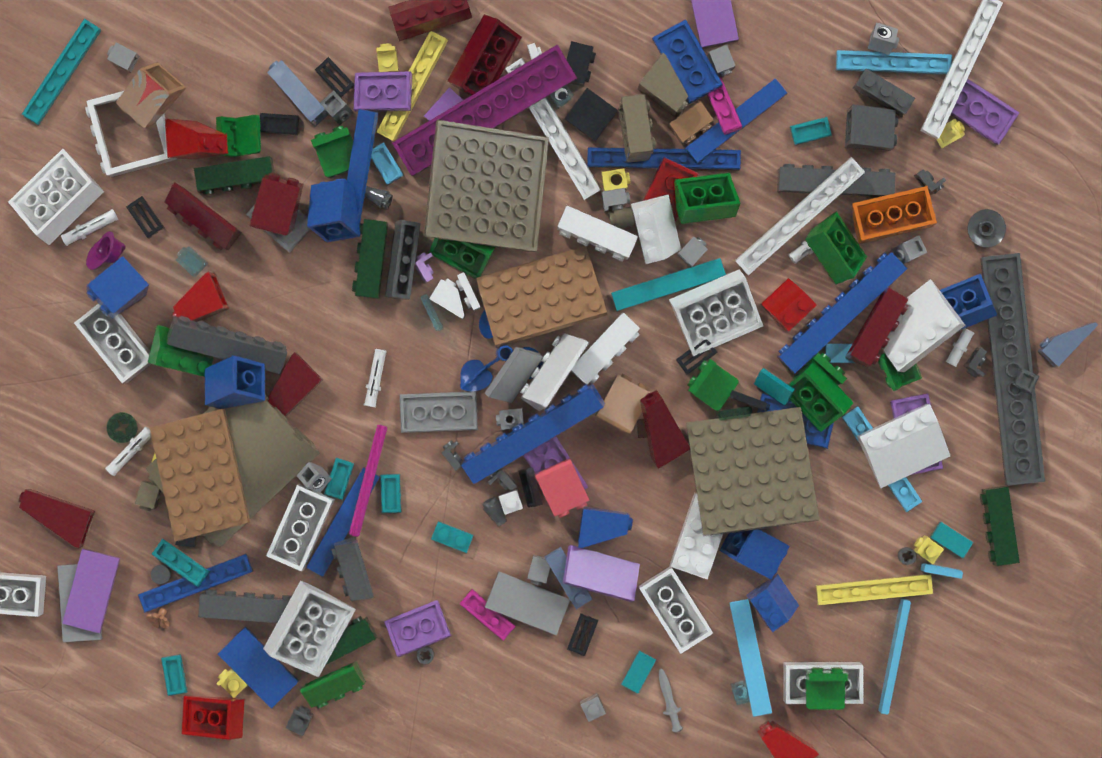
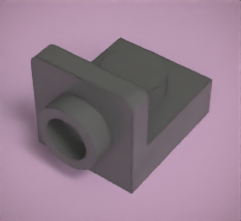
[320,90,353,125]
[914,169,946,193]
[964,347,987,378]
[442,440,463,471]
[488,469,517,491]
[286,706,314,736]

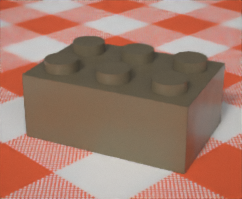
[618,94,656,163]

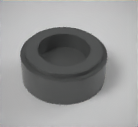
[151,564,171,584]

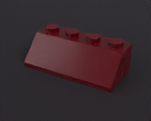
[388,0,472,42]
[447,14,522,96]
[164,182,242,250]
[845,288,909,368]

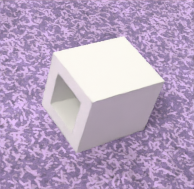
[499,489,523,515]

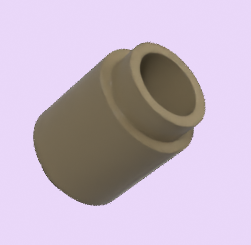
[609,207,635,228]

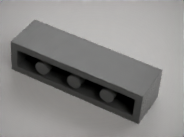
[385,220,420,300]

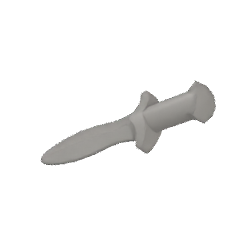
[659,669,683,733]

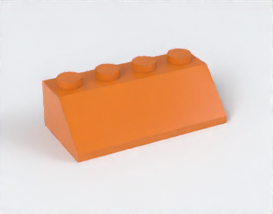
[852,186,937,244]

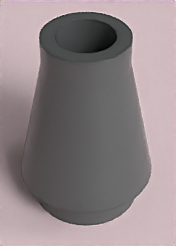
[365,186,393,209]
[482,496,507,526]

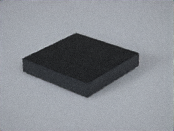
[565,88,618,142]

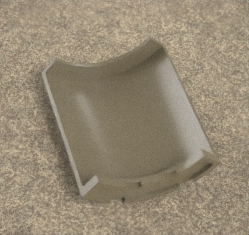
[146,394,320,547]

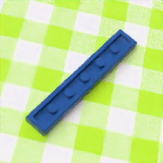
[685,78,787,164]
[347,109,378,226]
[306,467,380,577]
[138,554,253,612]

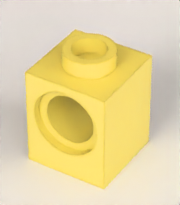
[601,168,630,191]

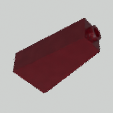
[267,352,323,417]
[640,390,690,469]
[19,489,95,548]

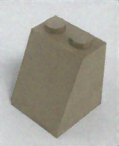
[638,53,688,116]

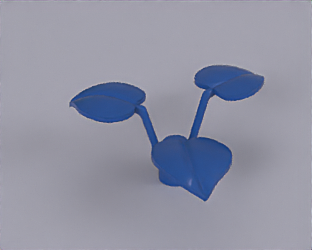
[460,310,544,391]

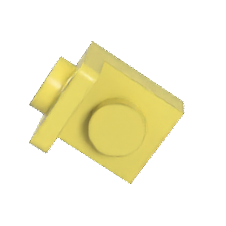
[376,43,399,72]
[936,118,965,148]
[914,535,944,565]
[216,669,247,698]

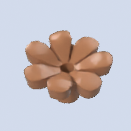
[146,608,170,629]

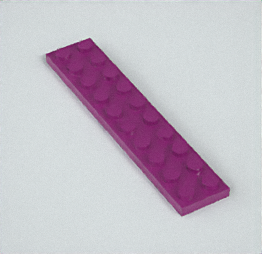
[392,44,577,176]

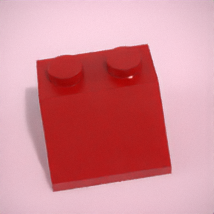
[761,278,817,332]

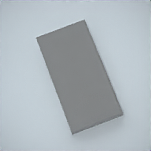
[400,391,478,433]
[57,564,103,642]
[485,572,570,635]

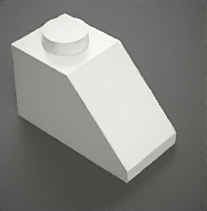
[429,278,465,319]

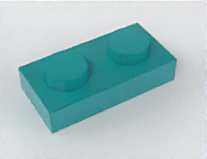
[431,521,474,553]

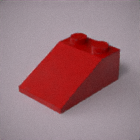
[182,696,245,740]

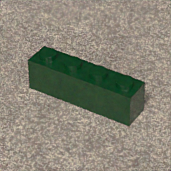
[194,156,275,195]
[352,219,388,299]
[980,486,1020,566]
[306,616,377,674]

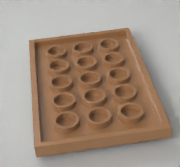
[476,246,608,348]
[150,409,251,541]

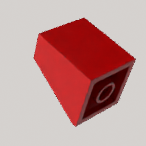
[165,119,228,159]
[172,272,229,322]
[757,721,819,758]

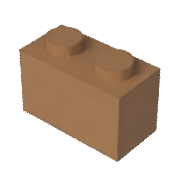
[668,101,714,144]

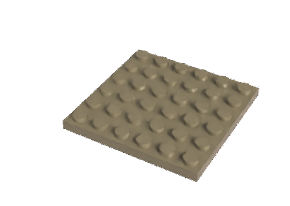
[424,120,549,252]
[686,407,819,536]

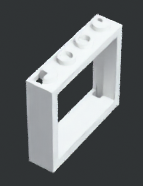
[85,91,177,177]

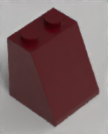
[250,173,304,236]

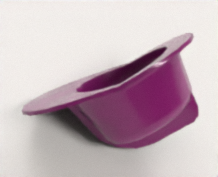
[86,231,126,270]

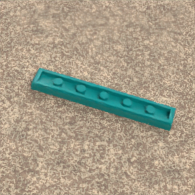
[22,18,102,125]
[611,258,726,311]

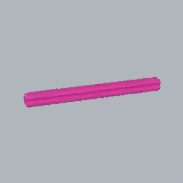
[349,425,387,537]

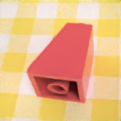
[535,458,590,518]

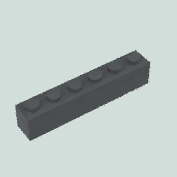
[777,164,896,197]
[167,316,287,374]
[198,589,292,623]

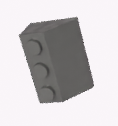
[331,537,374,601]

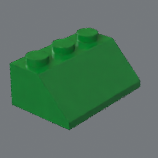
[674,173,741,224]
[805,212,867,285]
[428,238,496,279]
[147,325,214,377]
[788,360,854,432]
[300,661,366,708]

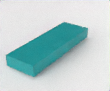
[152,538,210,587]

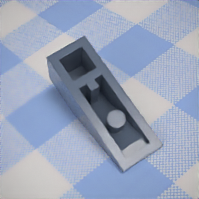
[1038,322,1098,367]
[544,547,593,609]

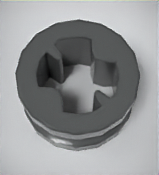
[898,547,916,565]
[417,646,434,664]

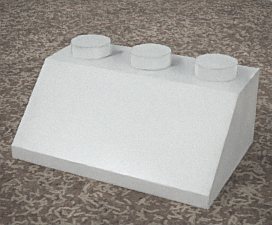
[631,195,681,264]

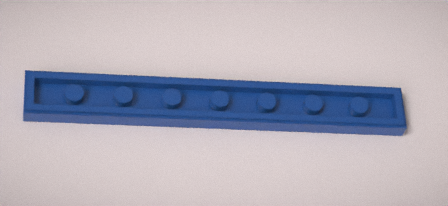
[587,147,741,170]

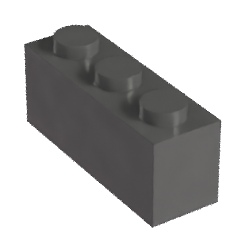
[853,69,915,117]

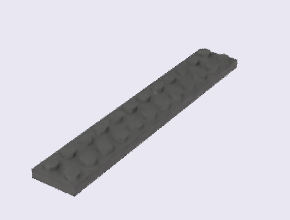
[980,253,1045,486]

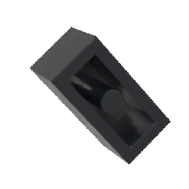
[567,41,596,87]

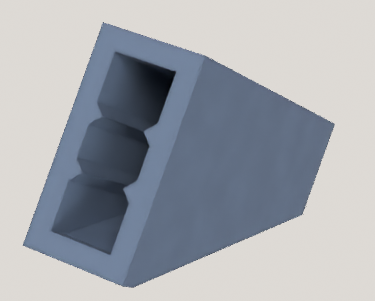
[267,60,329,126]

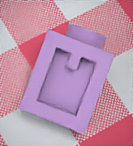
[415,252,434,283]

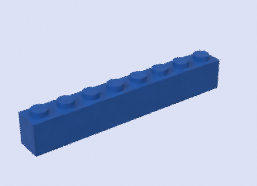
[777,252,907,374]
[461,384,605,484]

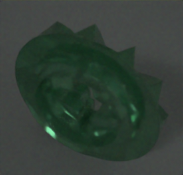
[107,412,138,443]

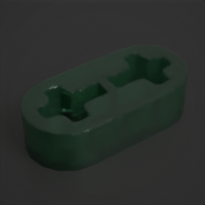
[716,406,753,420]

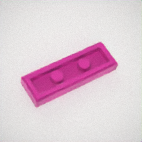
[707,77,742,135]
[460,589,516,641]

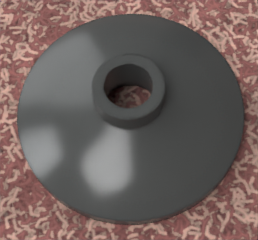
[967,209,1006,248]

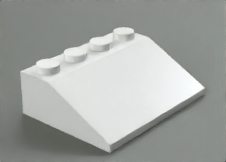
[8,149,104,245]
[669,269,763,356]
[883,279,965,372]
[520,333,589,411]
[856,404,950,488]
[263,581,356,677]

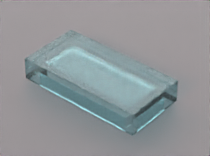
[421,294,444,332]

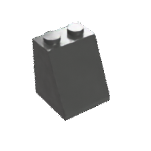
[845,105,898,151]

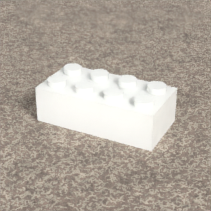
[557,206,638,262]
[74,304,151,383]
[571,313,640,384]
[266,484,335,572]
[670,493,723,579]
[638,566,713,654]
[0,572,46,617]
[783,662,863,704]

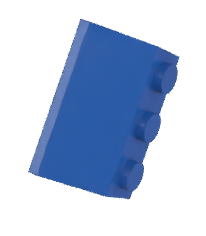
[940,274,997,330]

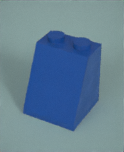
[307,178,360,243]
[86,256,149,319]
[205,356,265,409]
[578,507,633,548]
[719,529,790,580]
[746,574,799,632]

